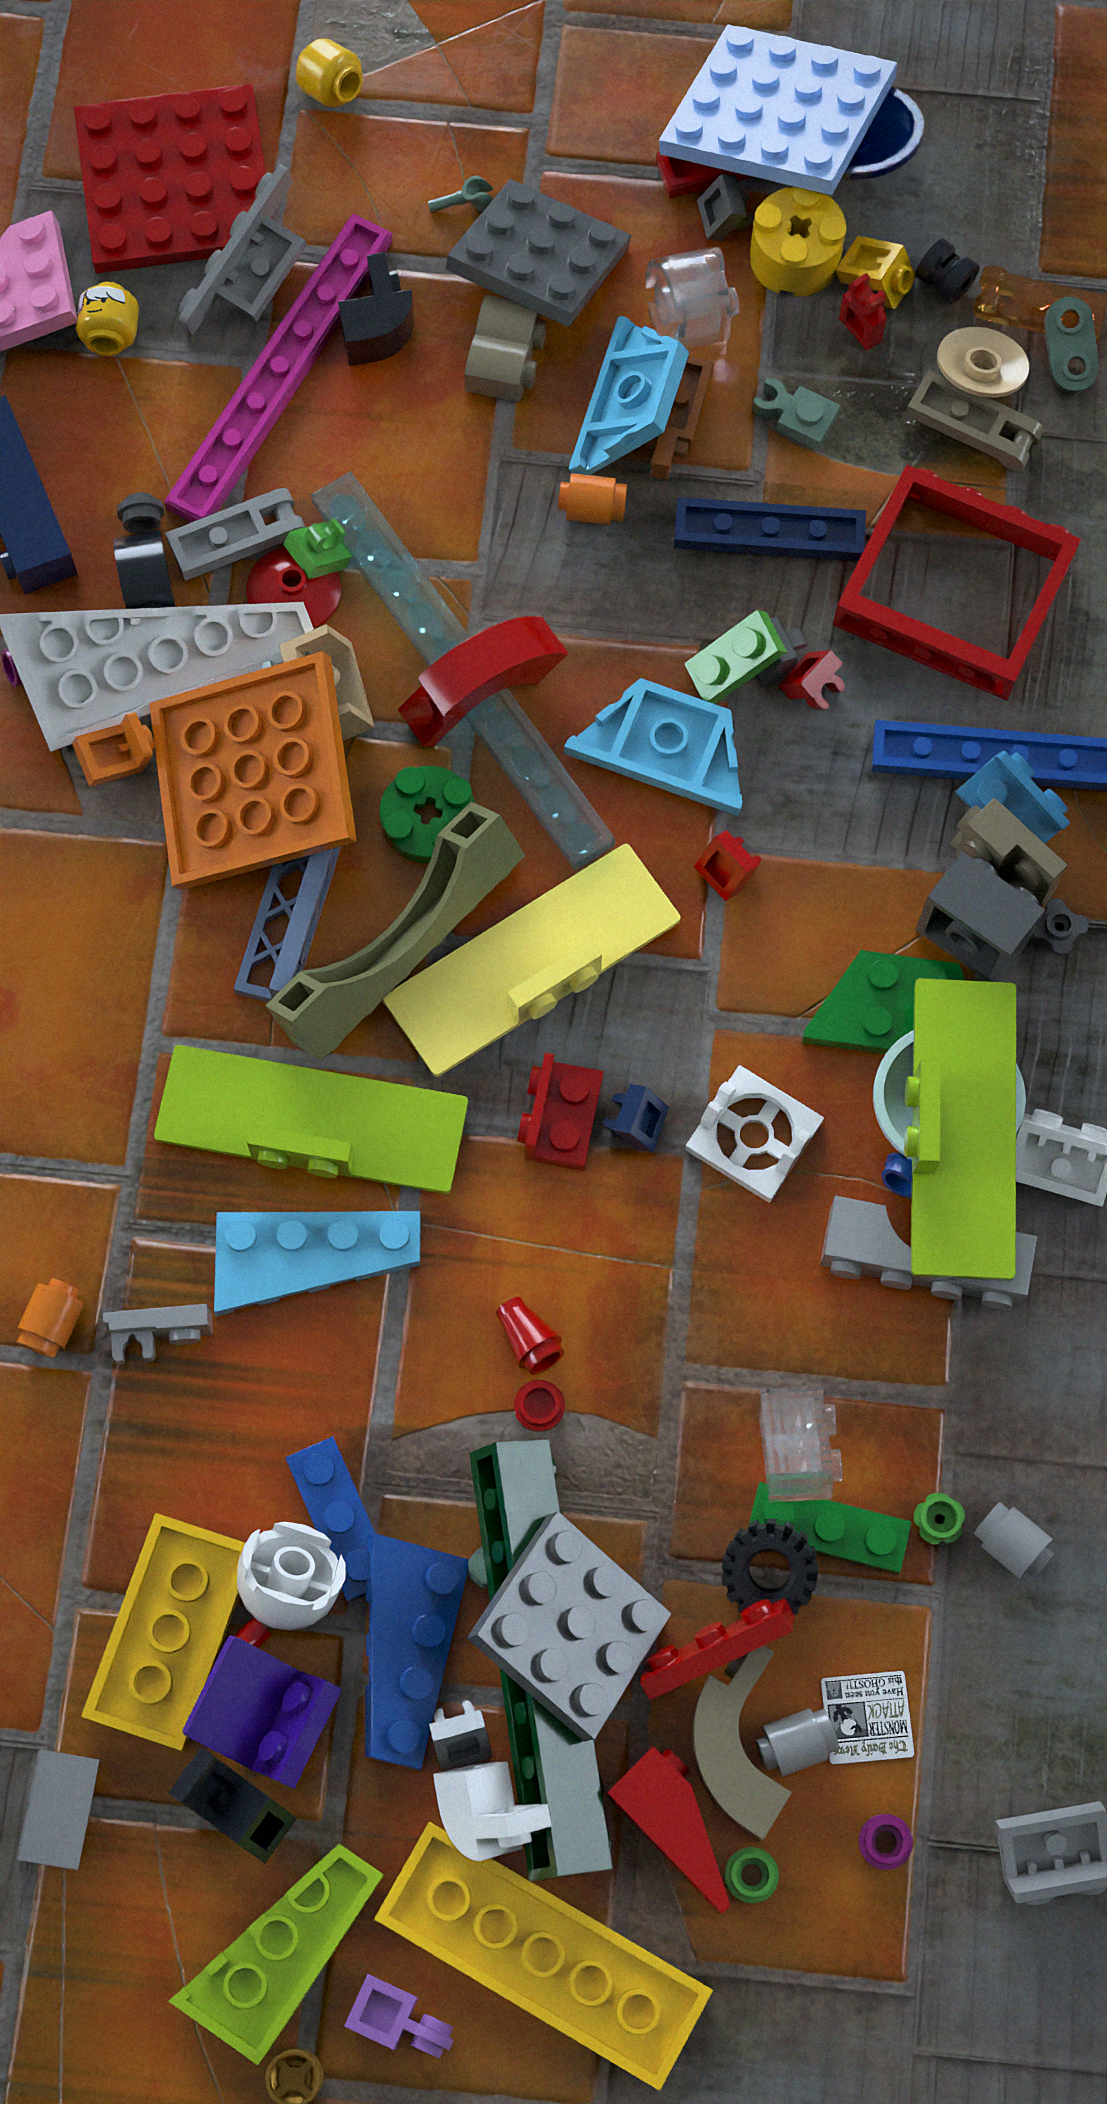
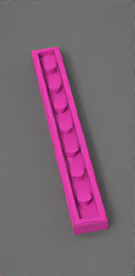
[164,213,393,523]

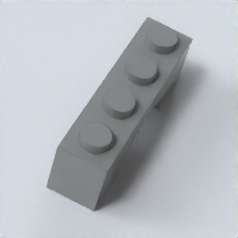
[820,1195,1037,1310]

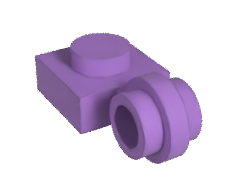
[344,1974,454,2059]

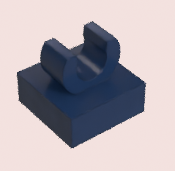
[603,1084,669,1153]

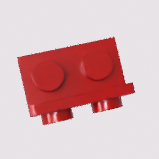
[517,1052,604,1171]

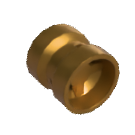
[265,2048,324,2104]

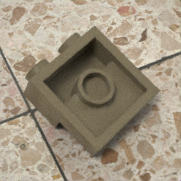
[950,798,1068,907]

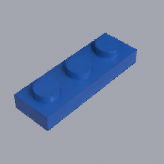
[285,1436,375,1603]

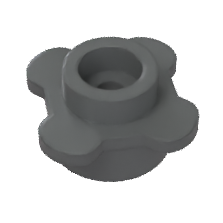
[1032,898,1089,956]

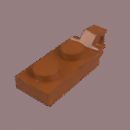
[645,356,714,481]

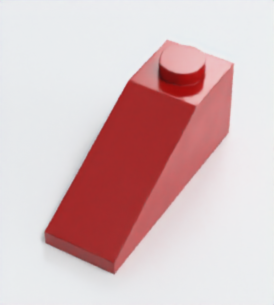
[606,1746,730,1914]

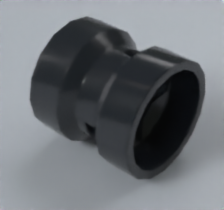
[915,238,980,304]

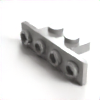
[179,164,307,335]

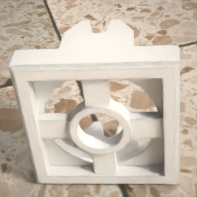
[685,1065,824,1203]

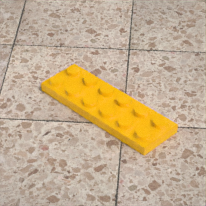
[374,1822,713,2091]

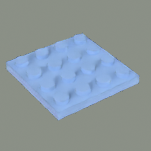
[659,25,897,195]

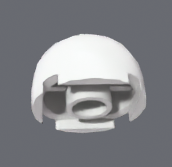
[237,1522,345,1631]

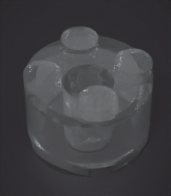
[645,247,740,349]

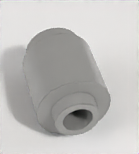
[974,1502,1054,1579]
[756,1708,839,1777]

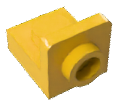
[835,236,915,309]

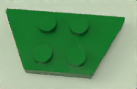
[802,950,965,1054]

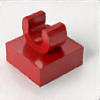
[778,650,845,710]
[693,830,761,902]

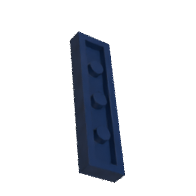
[674,497,866,561]

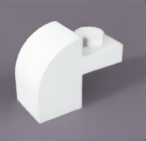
[433,1762,551,1861]

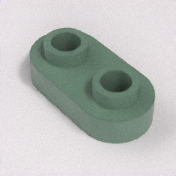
[1044,297,1099,393]

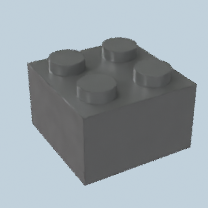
[915,852,1045,982]

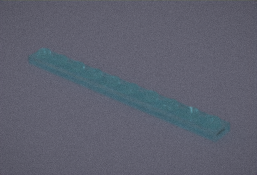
[311,471,615,871]

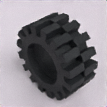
[721,1518,818,1615]

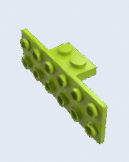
[904,978,1016,1281]
[154,1045,468,1194]

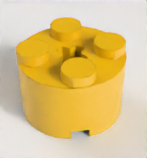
[750,187,846,297]

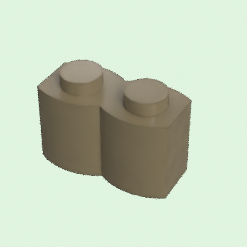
[464,295,547,402]

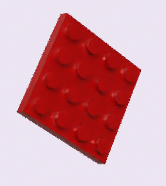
[73,83,273,274]

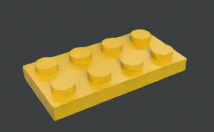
[81,1513,246,1752]

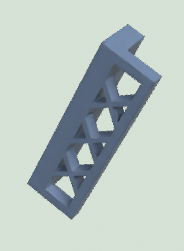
[234,846,342,1002]

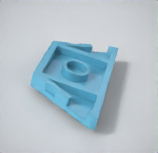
[568,316,689,475]
[564,678,743,816]

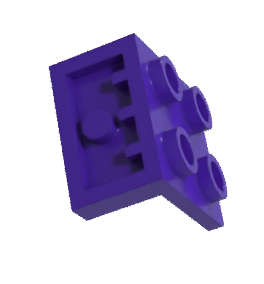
[182,1636,342,1789]

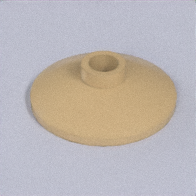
[937,327,1029,398]

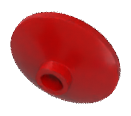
[246,546,341,629]

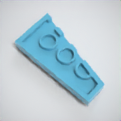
[214,1211,421,1316]

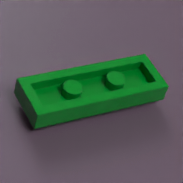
[748,1482,912,1575]

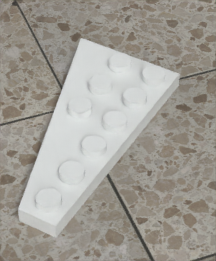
[0,602,314,752]

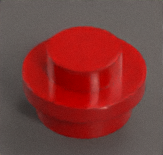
[514,1380,565,1432]

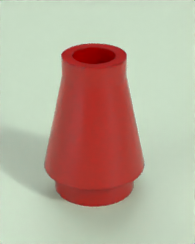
[496,1296,565,1375]

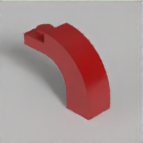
[398,616,569,747]

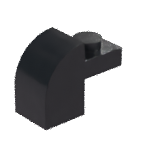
[338,252,414,366]
[114,530,176,609]
[168,1747,297,1863]

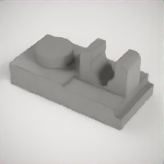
[103,1304,213,1365]

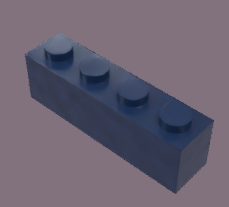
[0,395,78,594]

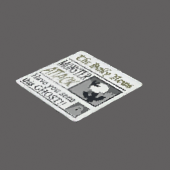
[821,1671,914,1764]

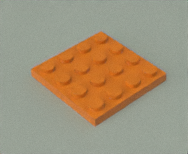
[149,651,357,890]

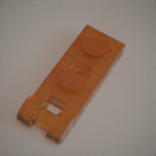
[973,265,1107,345]

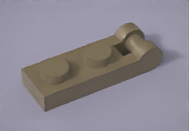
[906,370,1044,472]

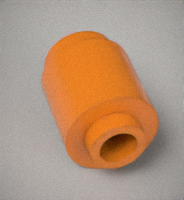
[558,473,627,526]
[16,1278,85,1359]

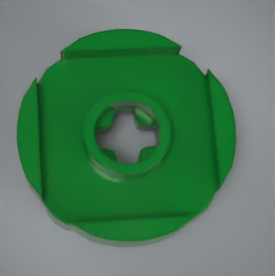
[379,766,476,863]

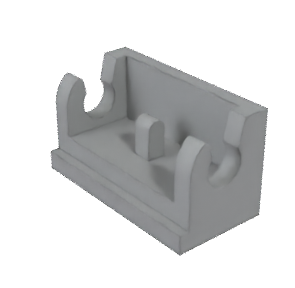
[16,1750,100,1870]

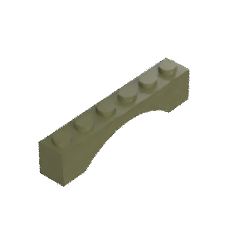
[265,802,526,1061]

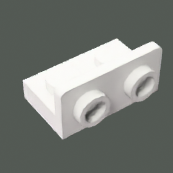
[1016,1109,1107,1207]

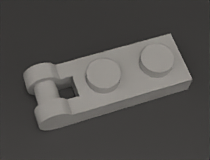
[165,488,306,581]

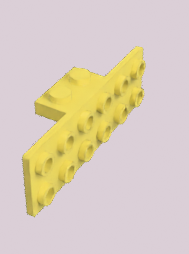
[383,844,681,1077]

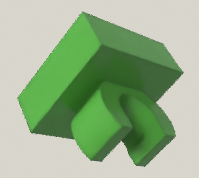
[283,518,352,579]

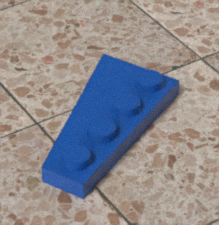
[365,1533,469,1770]

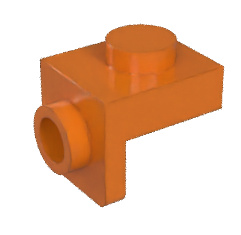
[72,712,154,787]

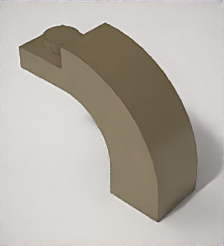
[691,1646,792,1842]

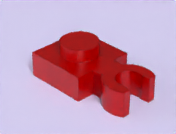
[839,273,887,351]

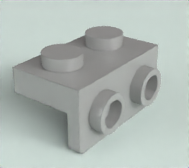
[995,1801,1107,1905]

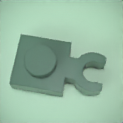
[752,378,841,451]

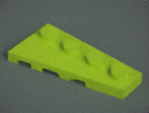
[168,1844,385,2065]

